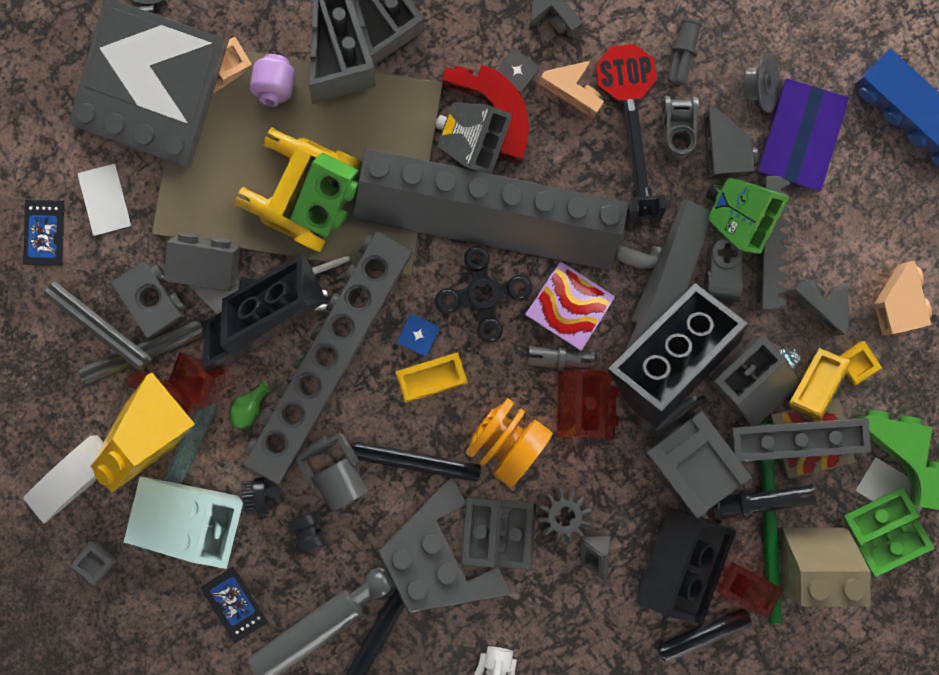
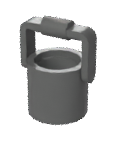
[297,433,369,512]

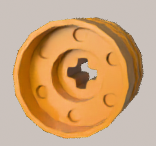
[465,398,553,488]

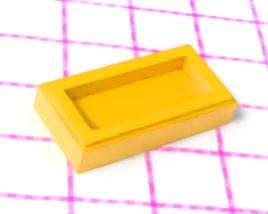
[789,348,850,421]
[395,352,468,403]

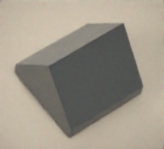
[580,536,611,580]

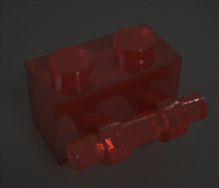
[557,369,620,439]

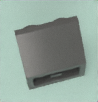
[708,335,800,426]

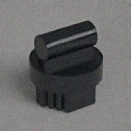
[241,477,285,515]

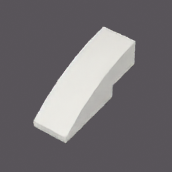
[23,435,103,524]

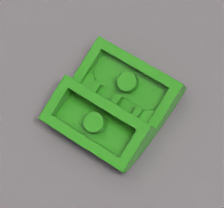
[843,487,935,579]

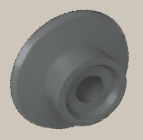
[744,53,779,113]

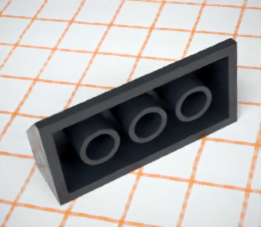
[608,283,748,428]

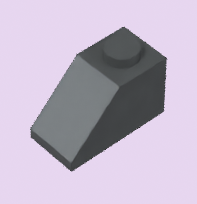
[703,108,758,179]

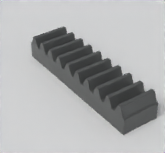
[755,176,790,311]
[730,418,871,462]

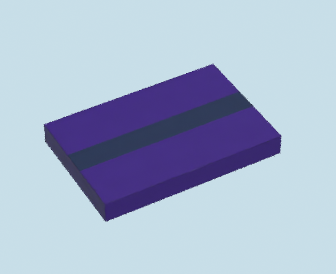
[756,78,849,192]

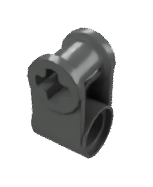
[661,96,699,161]
[704,238,743,302]

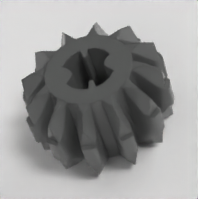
[536,487,592,544]

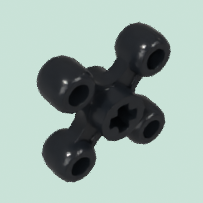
[435,246,532,343]

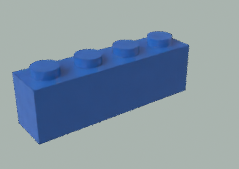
[854,48,939,167]

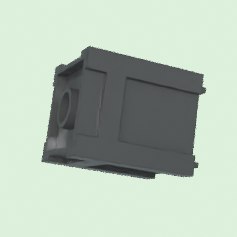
[639,410,752,519]

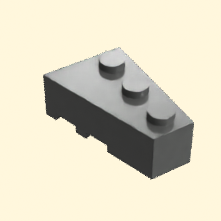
[309,0,376,104]
[352,0,426,65]

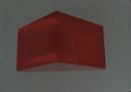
[169,352,228,409]
[717,562,784,619]

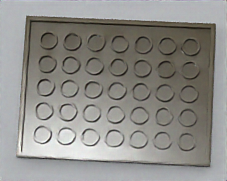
[152,51,443,276]

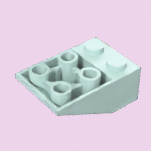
[123,476,243,569]

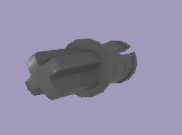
[668,18,702,85]

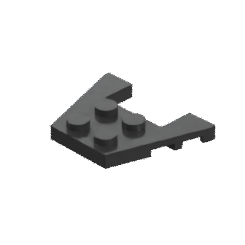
[378,478,511,613]

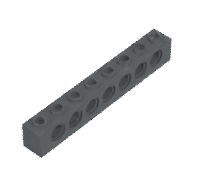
[244,231,413,485]

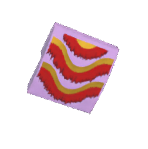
[525,261,615,351]

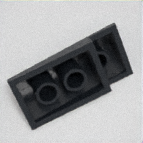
[203,254,327,372]

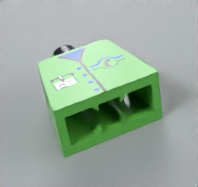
[706,178,789,254]

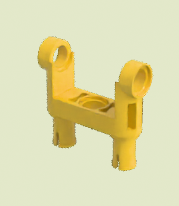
[234,127,362,253]

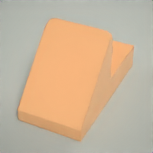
[540,61,604,119]

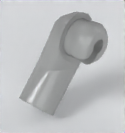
[617,245,662,269]

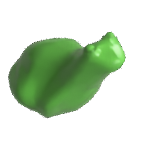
[229,381,271,430]

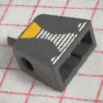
[436,102,513,174]

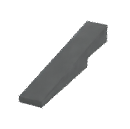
[611,199,711,387]

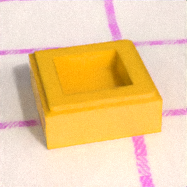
[839,341,882,386]

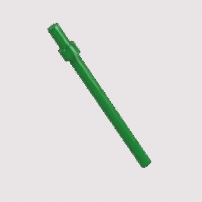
[757,424,782,623]

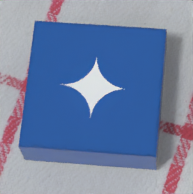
[397,313,441,357]

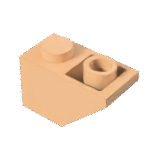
[874,260,932,336]

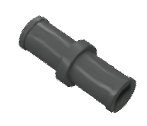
[526,345,595,373]

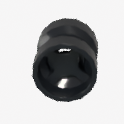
[287,510,329,553]

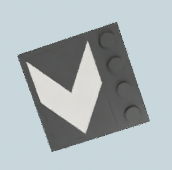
[68,0,229,167]

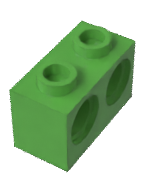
[290,152,359,238]

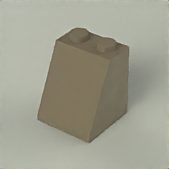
[781,527,871,607]

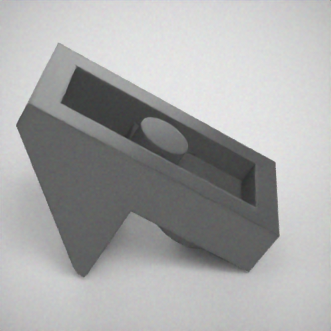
[529,0,583,39]
[788,279,849,336]

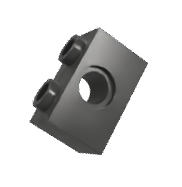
[111,260,188,339]

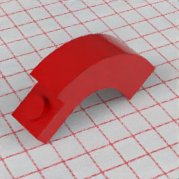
[442,64,529,164]

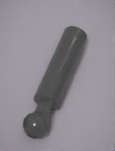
[248,567,396,675]

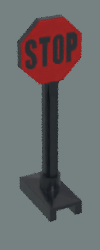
[595,44,667,231]

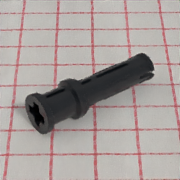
[713,483,817,524]

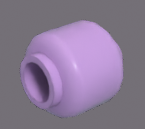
[249,54,296,107]

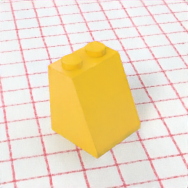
[90,372,195,493]

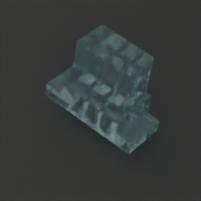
[779,348,802,370]

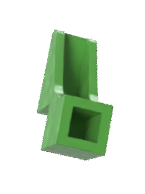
[856,409,939,510]

